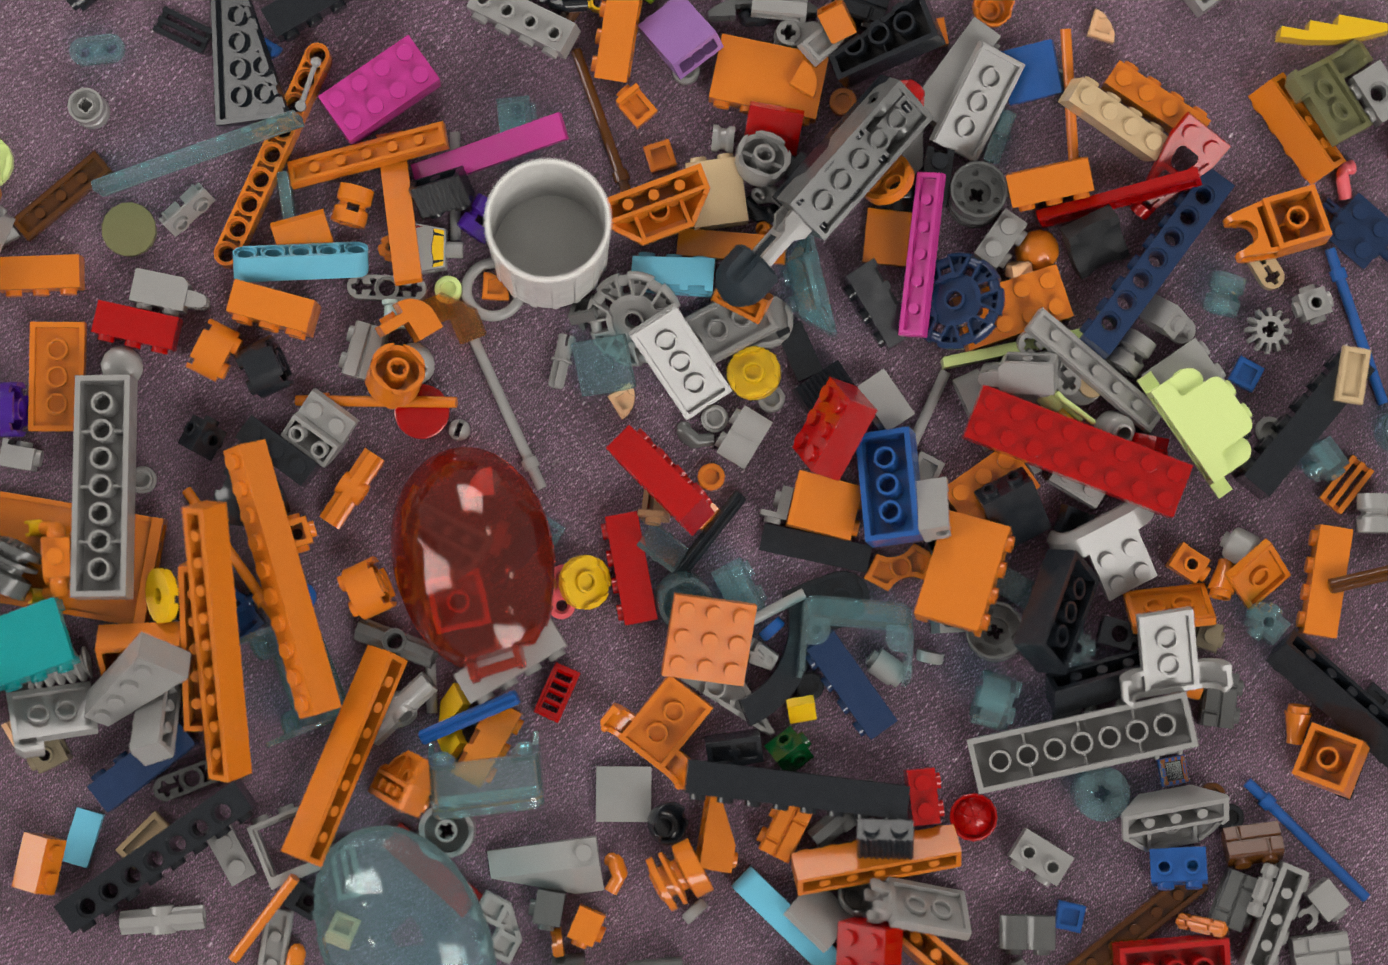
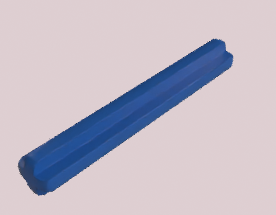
[418,690,520,744]

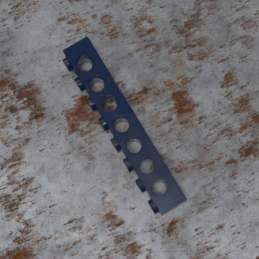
[1079,169,1235,360]

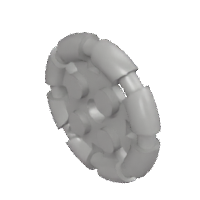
[587,271,680,366]

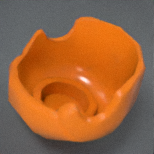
[972,0,1015,28]
[1015,229,1059,271]

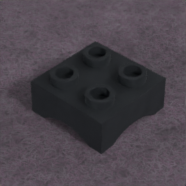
[1060,204,1130,280]

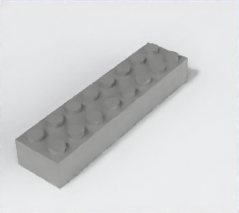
[70,375,138,600]
[967,691,1199,794]

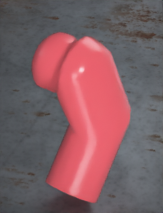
[1336,160,1357,200]

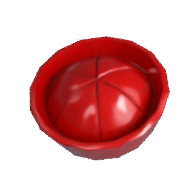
[949,793,998,842]

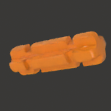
[1175,912,1228,938]

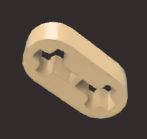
[1246,243,1285,291]

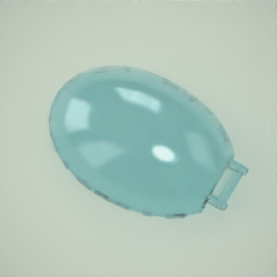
[312,825,496,965]

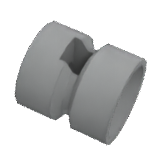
[67,88,110,129]
[1106,328,1156,379]
[1356,493,1388,534]

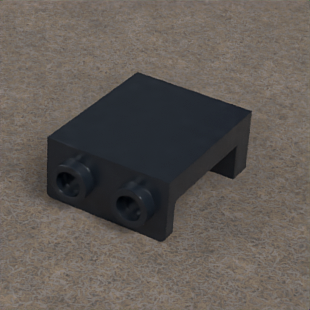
[974,467,1052,548]

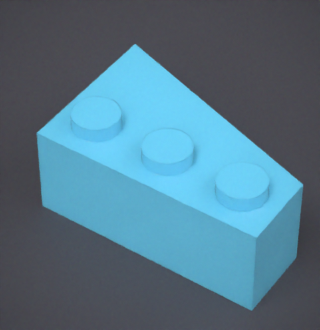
[631,252,715,298]

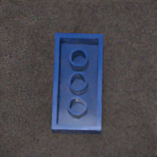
[856,426,924,548]

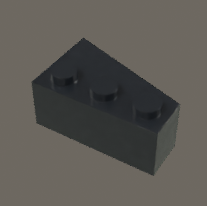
[842,258,909,351]

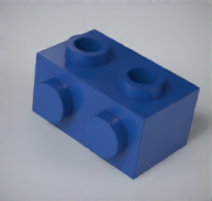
[1149,846,1208,891]

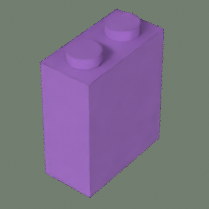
[638,0,724,80]

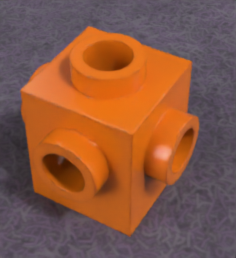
[287,513,318,554]

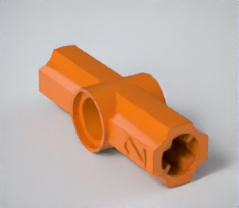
[319,448,385,530]

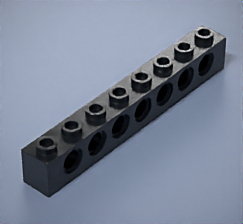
[53,778,258,934]

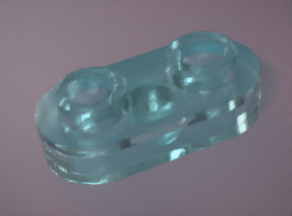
[69,34,126,67]

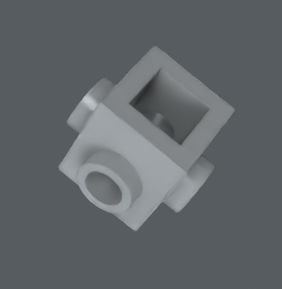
[1291,284,1334,325]

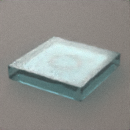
[571,333,637,397]

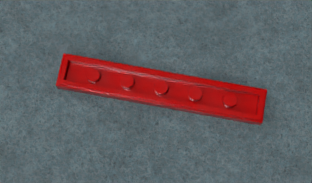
[1036,167,1202,228]

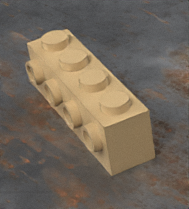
[1058,76,1168,162]

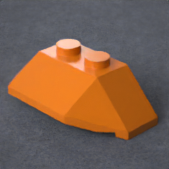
[607,163,710,246]
[367,750,431,818]

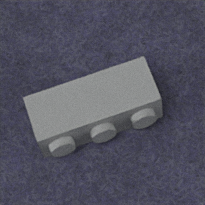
[129,685,182,766]

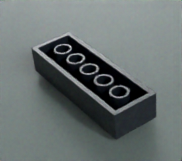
[1234,350,1376,500]

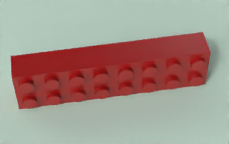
[961,385,1193,518]

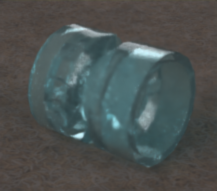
[1202,271,1247,318]

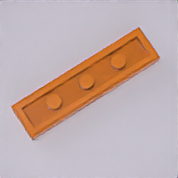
[676,229,787,265]

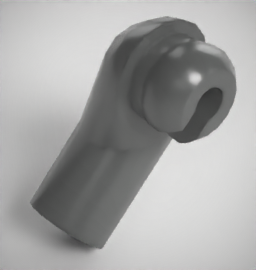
[676,421,715,449]

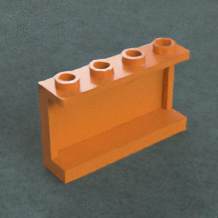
[709,33,829,126]
[914,510,1015,637]

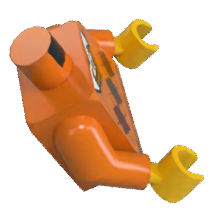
[24,519,71,604]

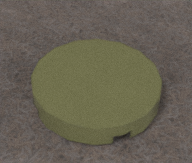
[101,202,157,257]

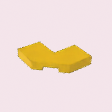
[437,683,471,761]

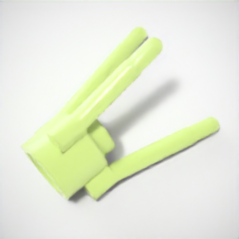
[1036,390,1096,425]

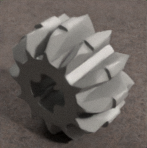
[1244,307,1292,354]

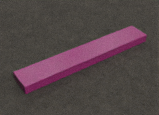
[411,112,569,180]
[898,172,946,338]

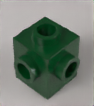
[765,726,814,771]

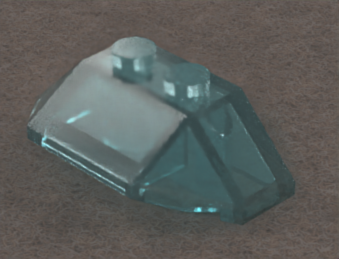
[782,234,838,338]

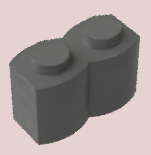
[999,914,1056,956]

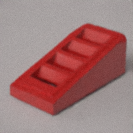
[533,662,581,723]

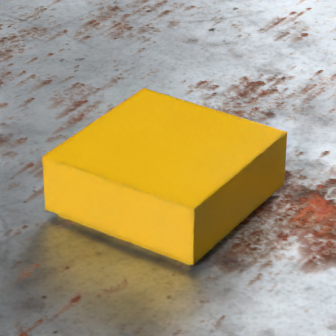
[786,695,817,724]

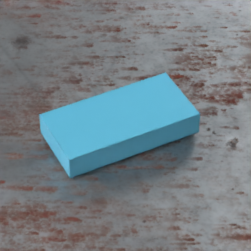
[62,807,105,868]

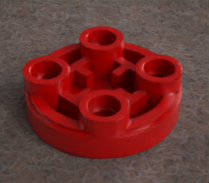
[394,384,450,440]

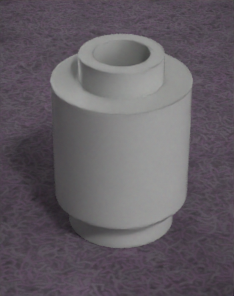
[865,648,908,687]

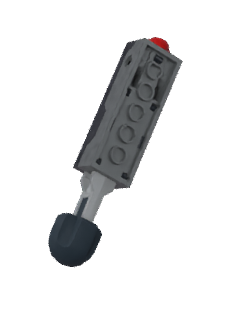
[715,74,934,307]

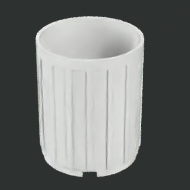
[485,159,611,309]

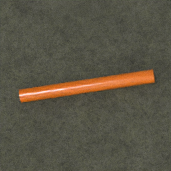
[229,874,300,963]

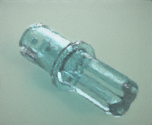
[984,109,1017,164]

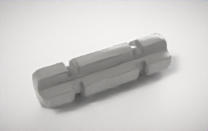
[1246,863,1279,918]

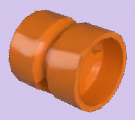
[331,182,375,229]

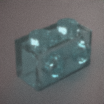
[496,95,537,155]
[1300,436,1350,482]

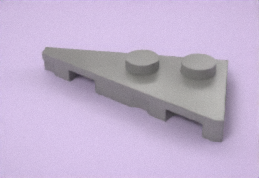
[681,678,775,735]

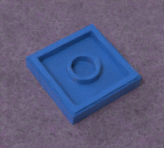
[1001,39,1064,106]

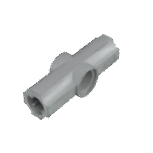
[373,672,438,746]
[119,904,207,935]

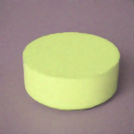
[435,276,462,304]

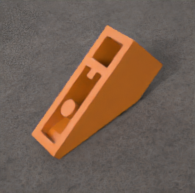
[695,796,738,873]

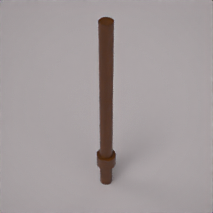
[571,48,631,192]

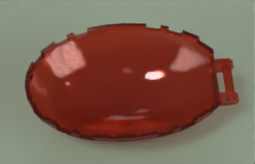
[391,447,557,684]

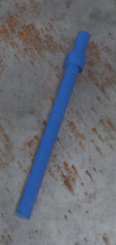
[1325,247,1388,405]
[1243,778,1370,902]

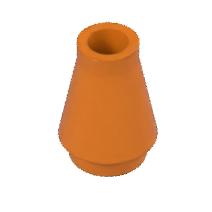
[1207,558,1234,601]
[1284,703,1312,745]

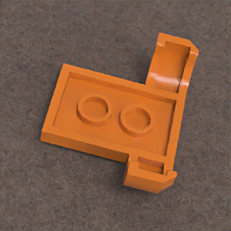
[600,676,713,790]

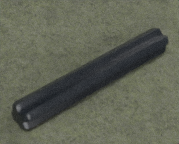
[670,491,746,583]

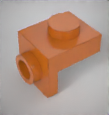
[615,83,658,129]

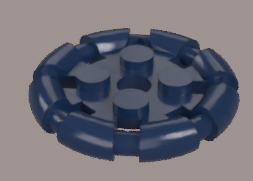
[923,252,1005,350]

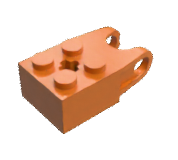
[1222,184,1333,263]

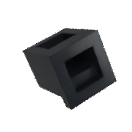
[282,878,329,921]

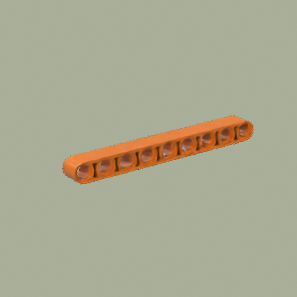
[214,43,333,269]

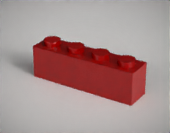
[601,511,658,626]

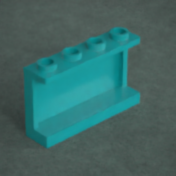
[0,597,81,692]

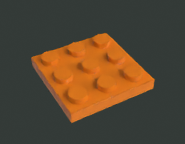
[661,593,757,686]

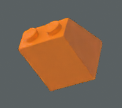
[785,470,862,541]

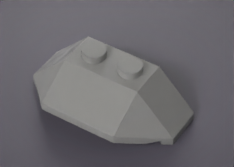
[1121,785,1229,852]

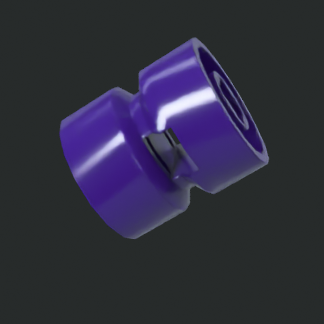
[457,193,489,245]

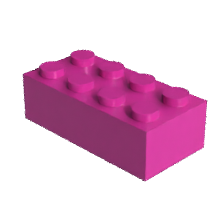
[318,35,441,145]

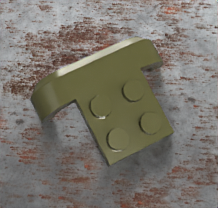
[1284,39,1373,147]

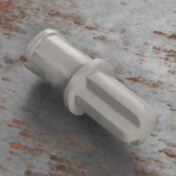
[548,334,576,389]

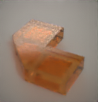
[421,292,487,345]

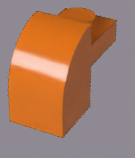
[375,299,443,343]

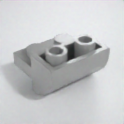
[280,388,360,468]

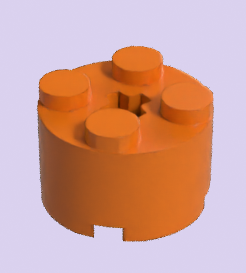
[186,318,244,382]
[365,343,425,409]
[337,556,397,620]

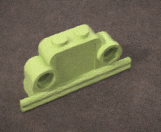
[1137,368,1252,499]

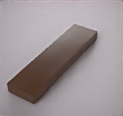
[14,150,113,242]

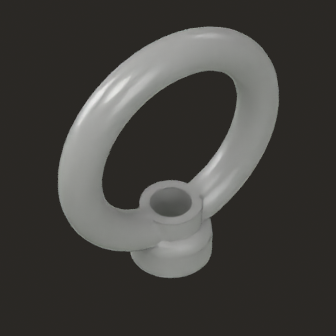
[461,258,525,322]

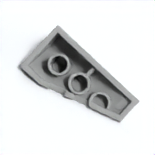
[487,835,604,894]

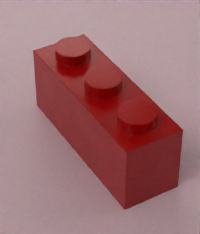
[91,300,183,355]

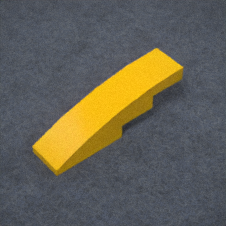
[1275,14,1388,45]

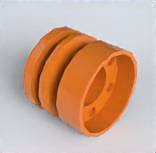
[646,838,714,911]

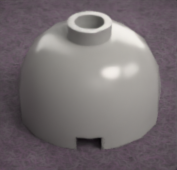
[735,131,791,187]

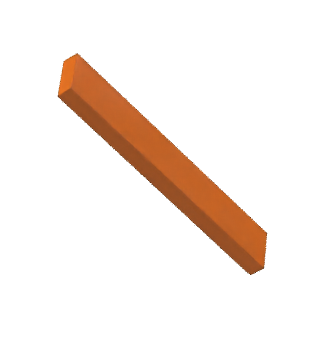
[287,121,450,190]
[376,131,423,286]

